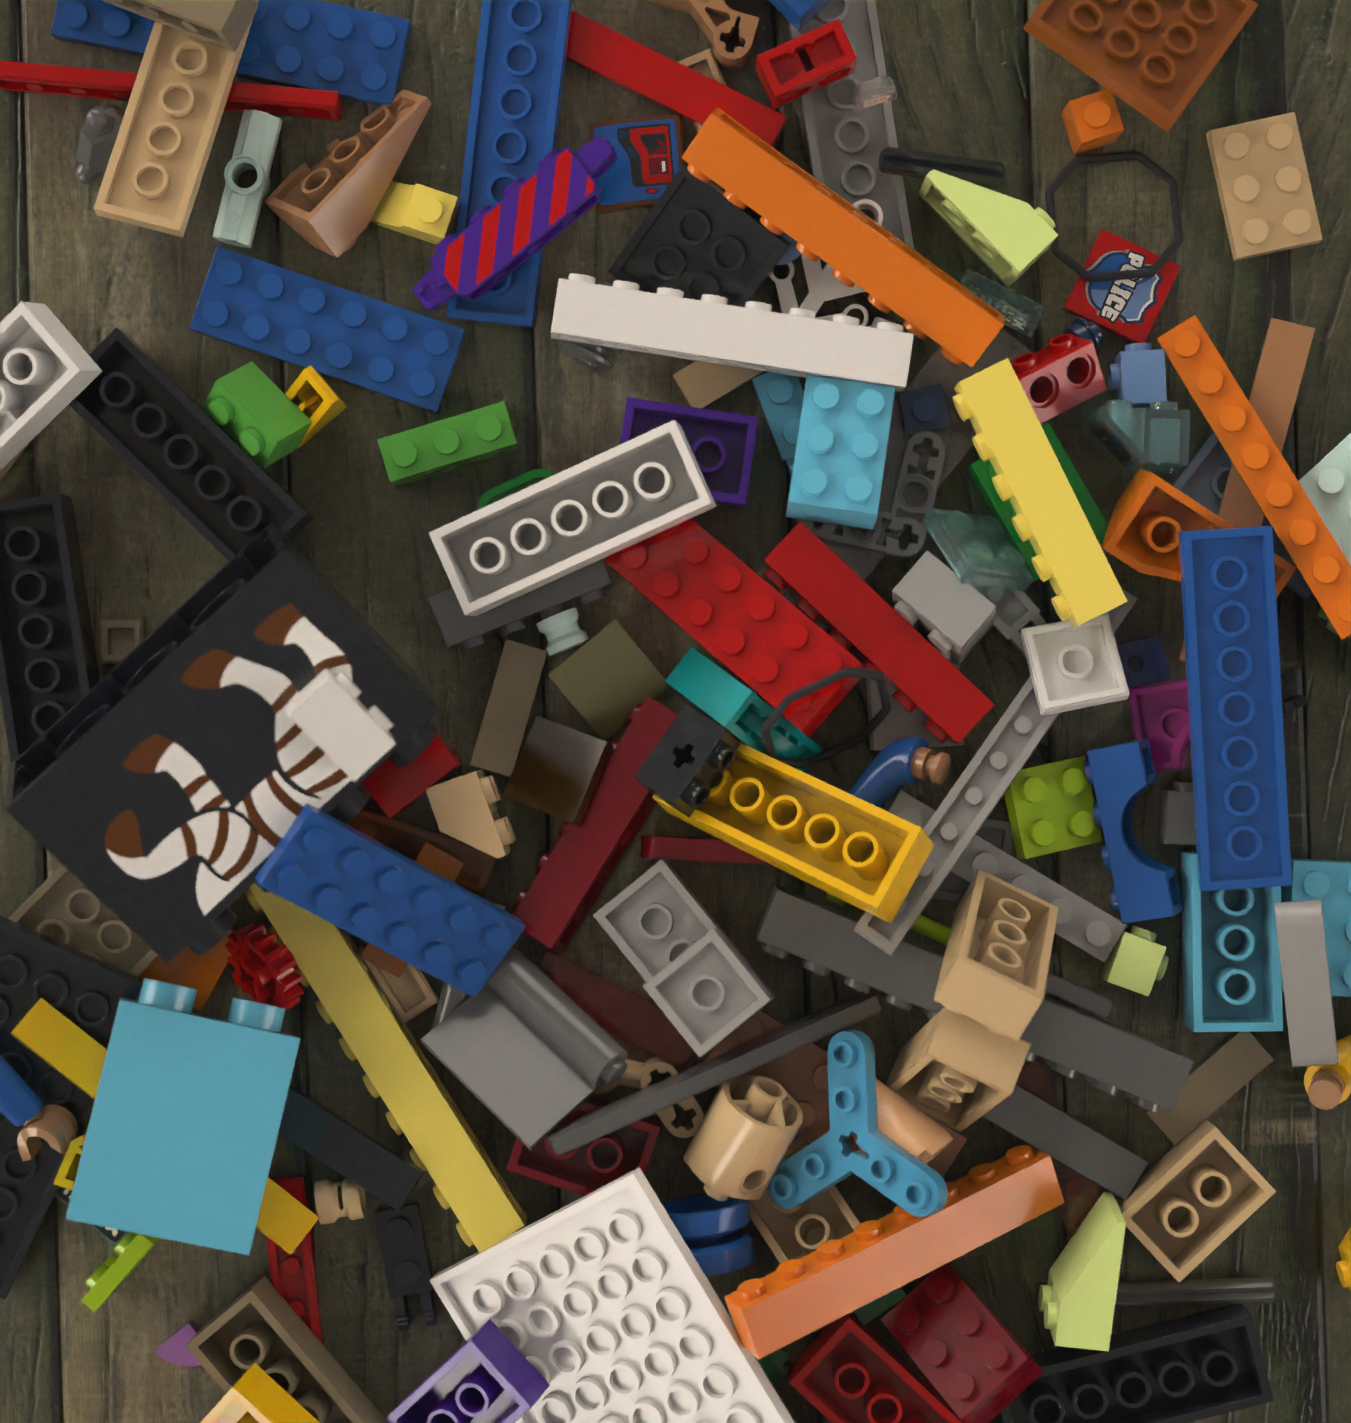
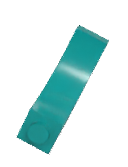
[665,647,823,773]

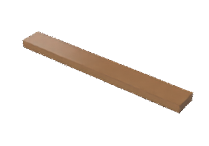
[1178,318,1315,662]

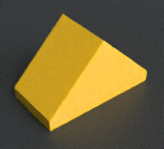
[285,365,347,448]

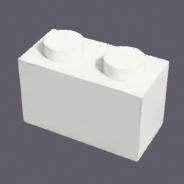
[285,667,396,782]

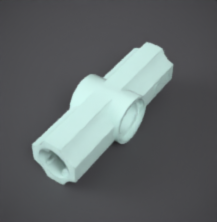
[212,109,282,248]

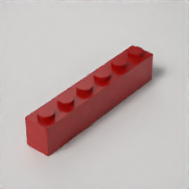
[761,521,995,744]

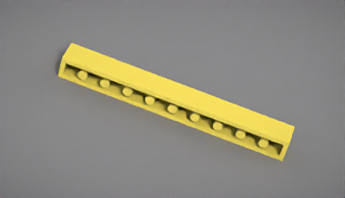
[245,883,527,1253]

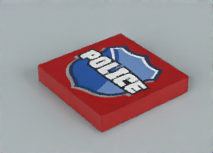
[1062,229,1181,343]

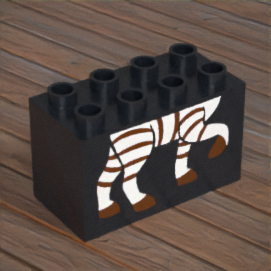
[5,522,440,963]

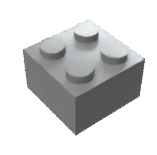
[892,550,997,665]

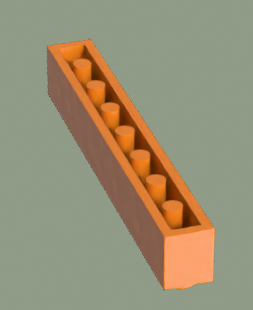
[681,108,1006,368]
[724,1145,1065,1359]

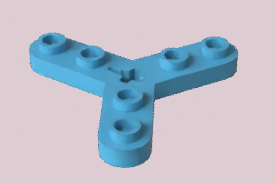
[768,1030,948,1217]

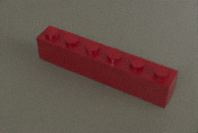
[513,696,678,952]

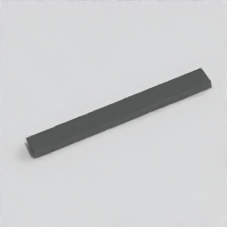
[546,992,882,1155]

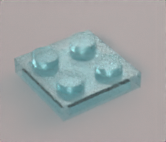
[922,508,1034,591]

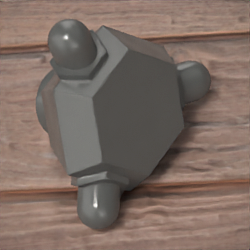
[75,104,125,184]

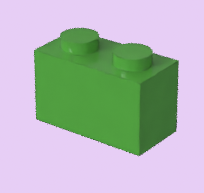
[202,361,312,469]

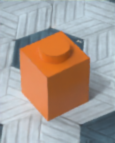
[1061,89,1124,155]

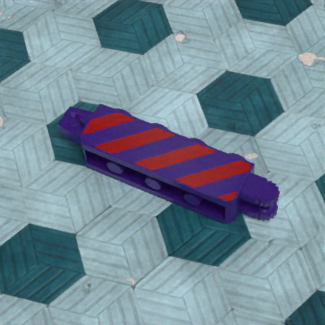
[412,136,618,312]

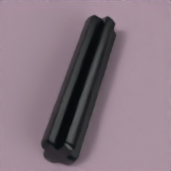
[879,147,1005,188]

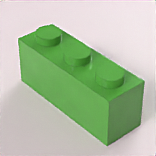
[377,401,520,487]

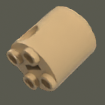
[683,1073,803,1201]

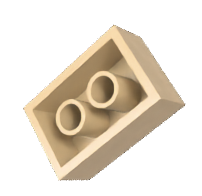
[1116,1120,1276,1282]

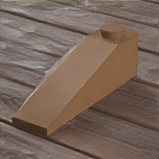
[264,89,432,258]

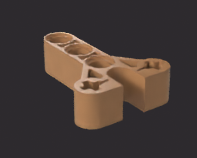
[643,0,767,71]

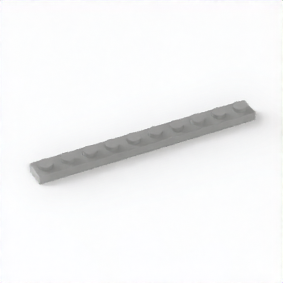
[854,588,1138,956]

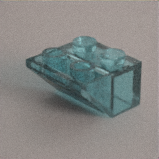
[1086,400,1191,473]

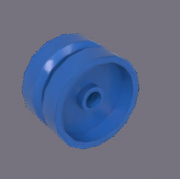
[662,1193,755,1277]

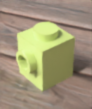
[1100,925,1169,997]

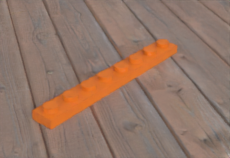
[1157,315,1351,640]

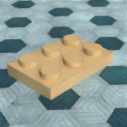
[1206,112,1323,261]

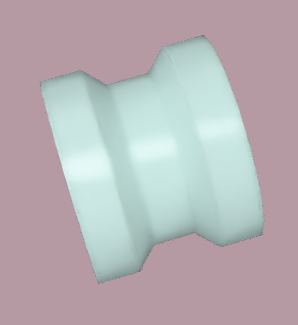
[536,607,590,656]

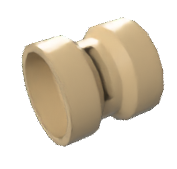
[314,1177,366,1225]

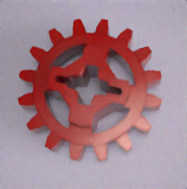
[225,922,304,1012]

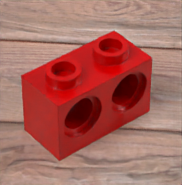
[755,18,857,109]
[1011,333,1107,424]

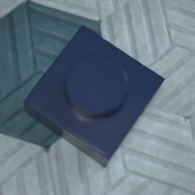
[897,383,951,438]

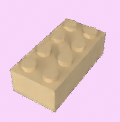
[934,869,1059,1041]
[886,1007,1031,1132]

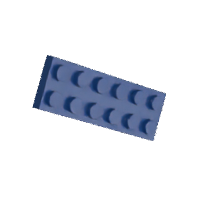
[189,246,466,414]
[255,803,526,998]

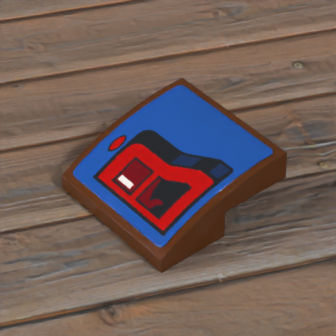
[589,115,686,214]

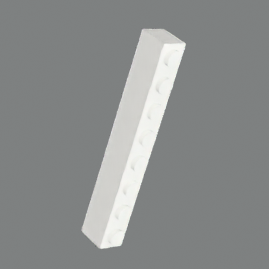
[551,273,914,392]

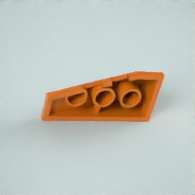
[1101,468,1297,598]

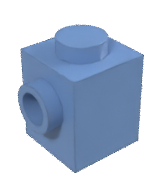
[1107,343,1167,410]

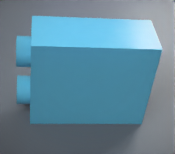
[66,978,301,1255]

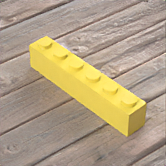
[952,358,1128,627]

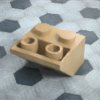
[425,769,516,858]

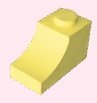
[370,181,460,245]

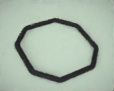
[1045,151,1184,282]
[760,667,891,768]

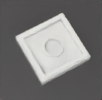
[1020,612,1130,716]

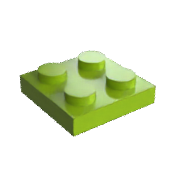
[1004,756,1102,859]
[81,1232,161,1312]

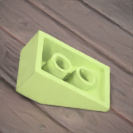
[918,169,1058,288]
[1038,1191,1126,1352]

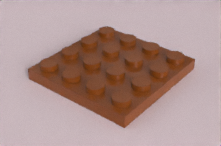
[1023,0,1258,132]

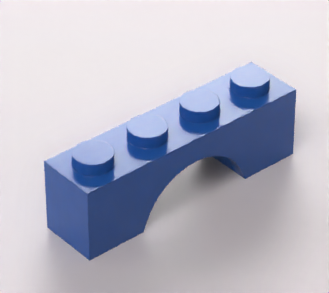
[1084,738,1184,924]

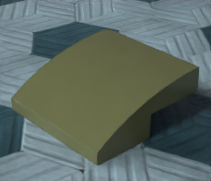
[548,619,671,741]

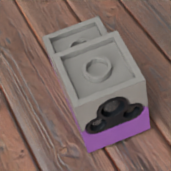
[593,859,777,1058]

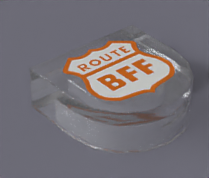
[850,76,898,112]

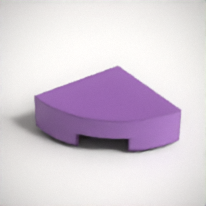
[155,1319,201,1367]

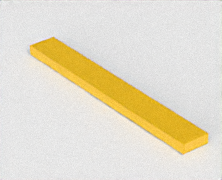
[11,998,319,1254]

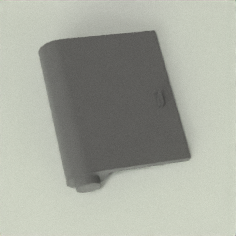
[421,947,628,1150]

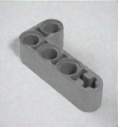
[1275,899,1338,1067]

